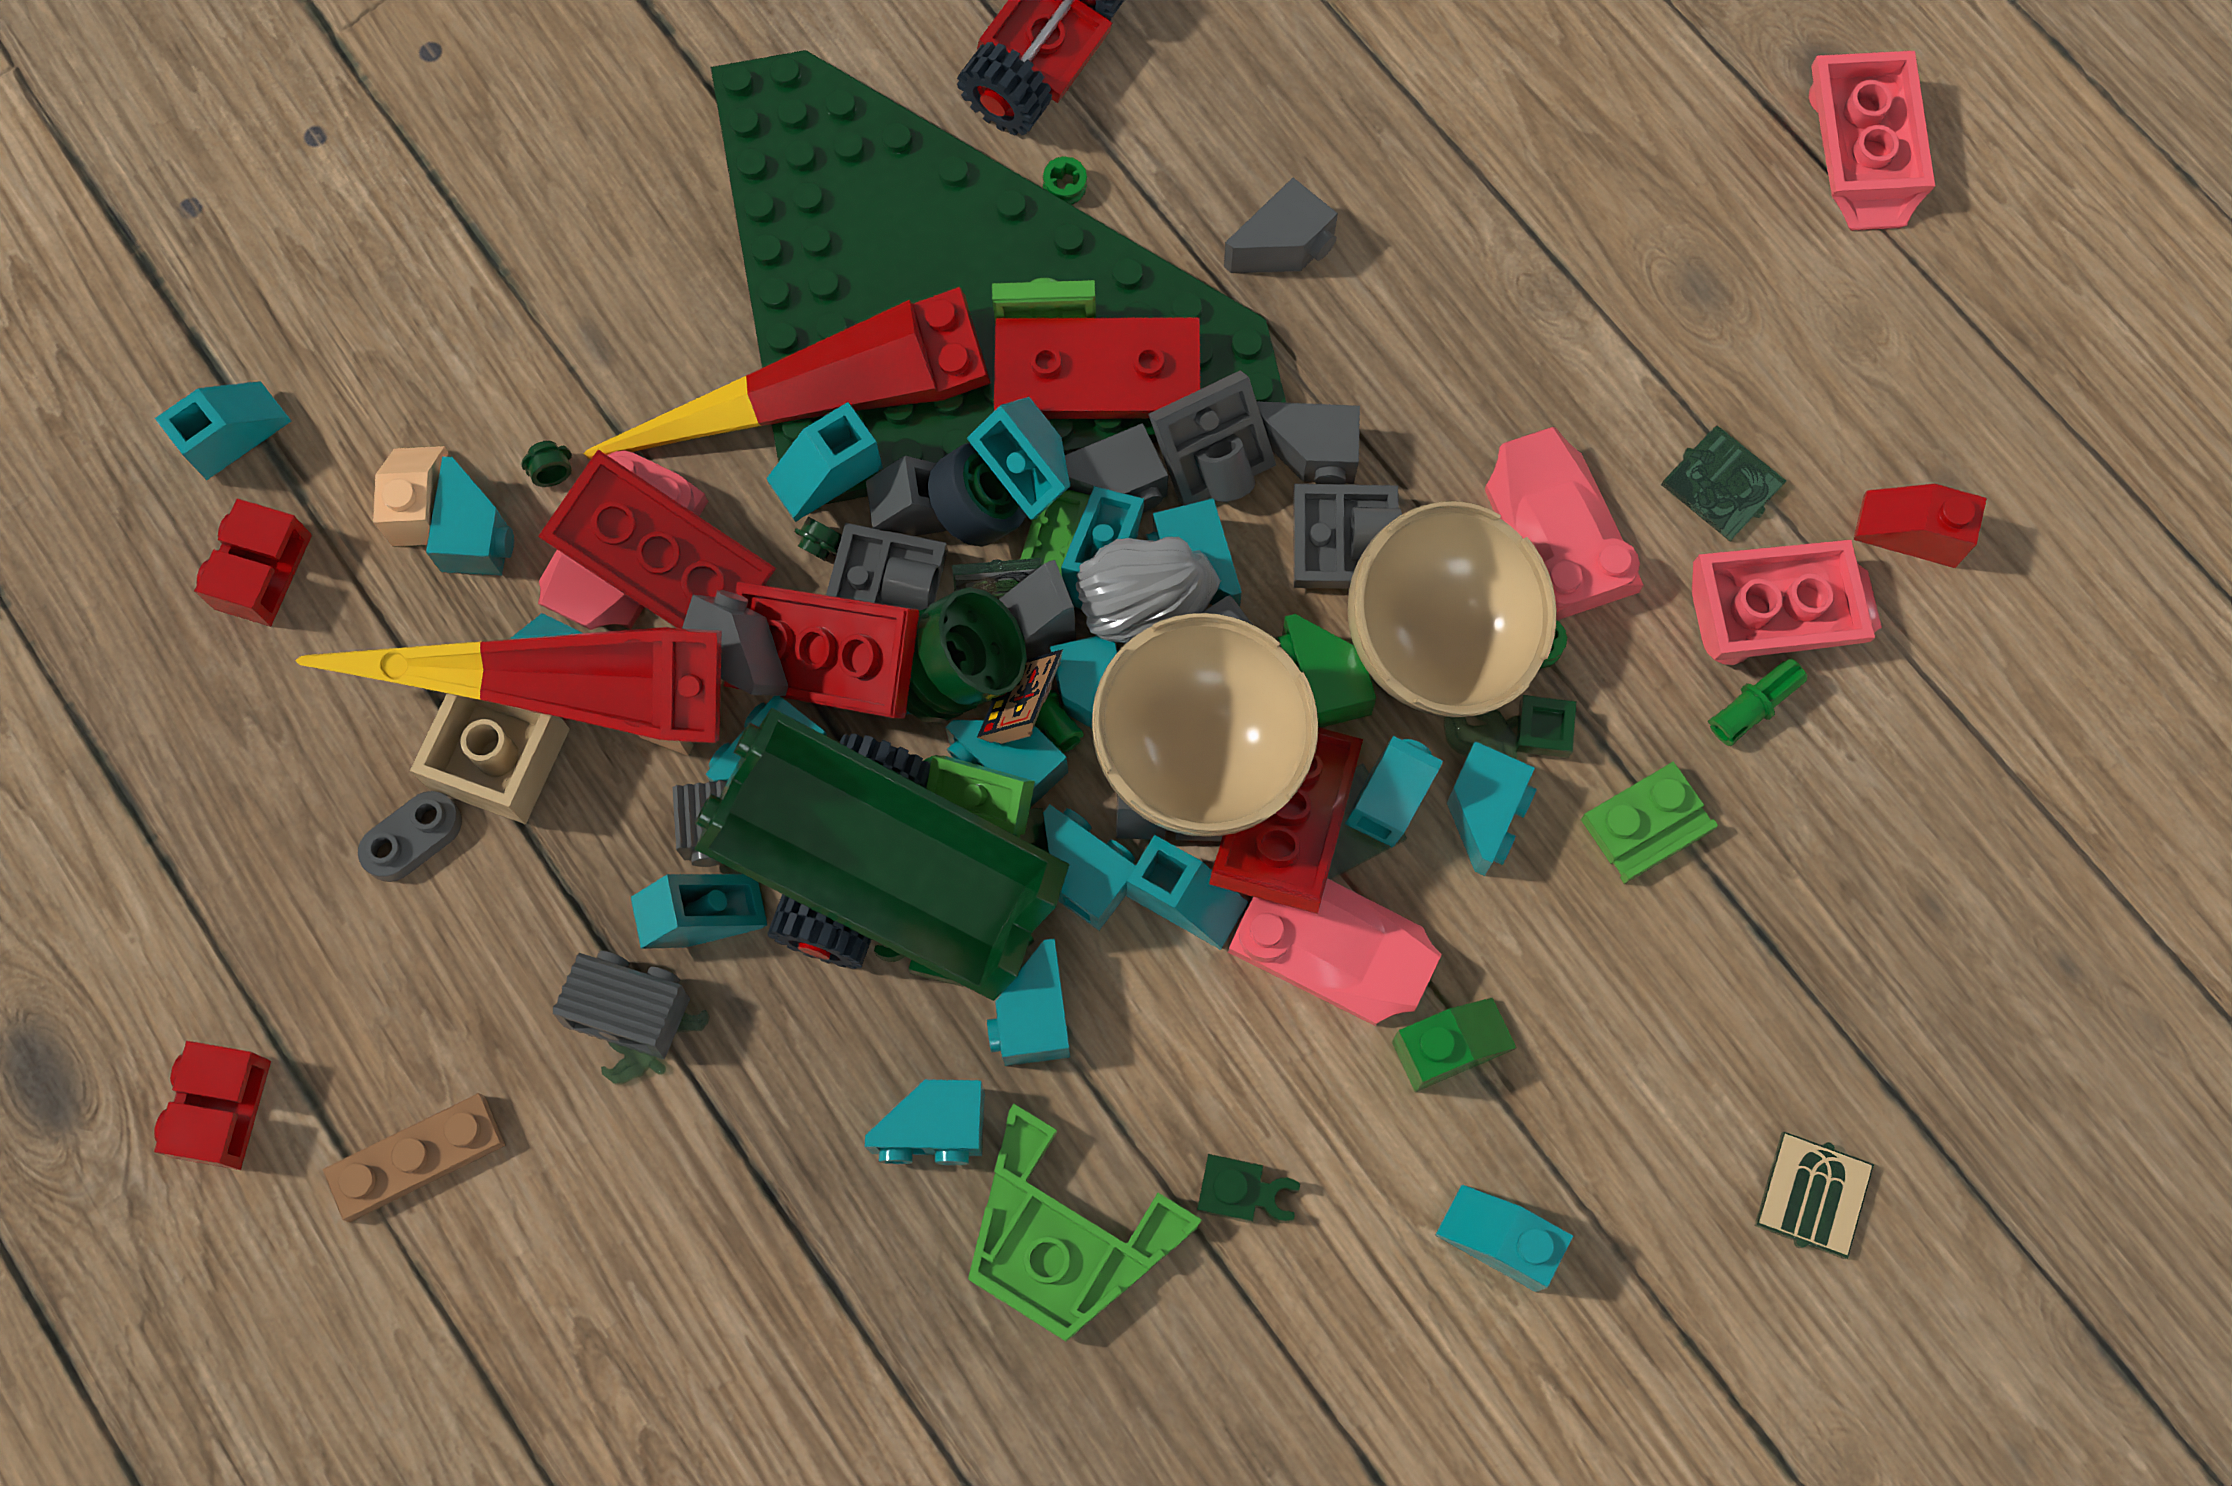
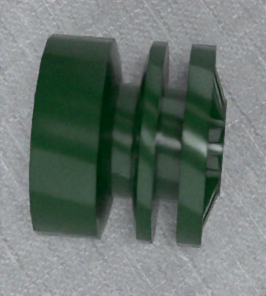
[906,587,1027,724]

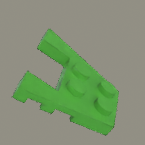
[968,1104,1202,1342]

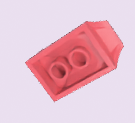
[1809,51,1935,231]
[1485,427,1644,620]
[538,451,708,630]
[1692,540,1882,665]
[1228,878,1442,1026]

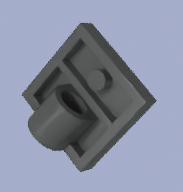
[1148,370,1276,506]
[1293,484,1402,589]
[826,523,948,610]

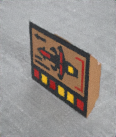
[977,649,1063,744]

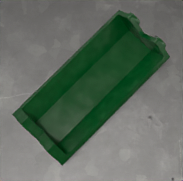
[694,707,1070,1001]

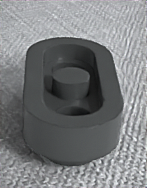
[358,791,462,882]

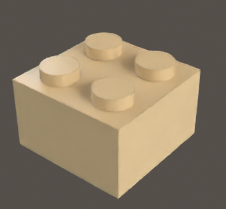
[410,693,570,824]

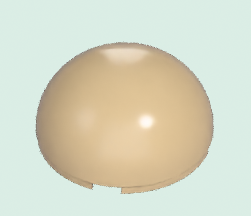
[1347,501,1556,717]
[1092,613,1318,837]

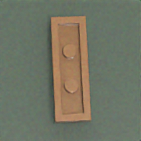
[322,1093,506,1222]

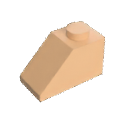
[373,446,448,547]

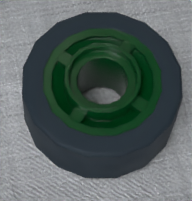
[928,442,1027,547]

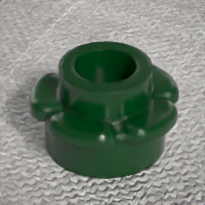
[521,441,572,487]
[794,517,842,561]

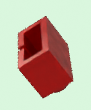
[194,498,312,627]
[154,1041,271,1170]

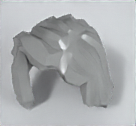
[1075,537,1221,644]

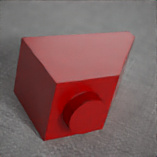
[1853,484,1987,568]

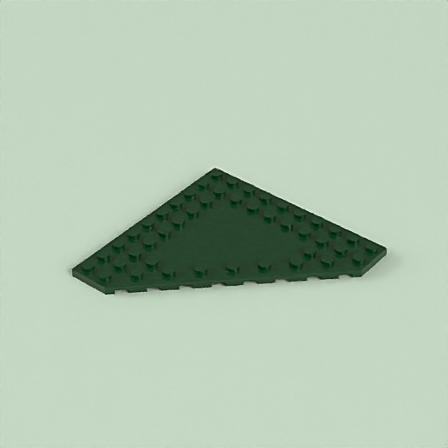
[711,50,1286,505]

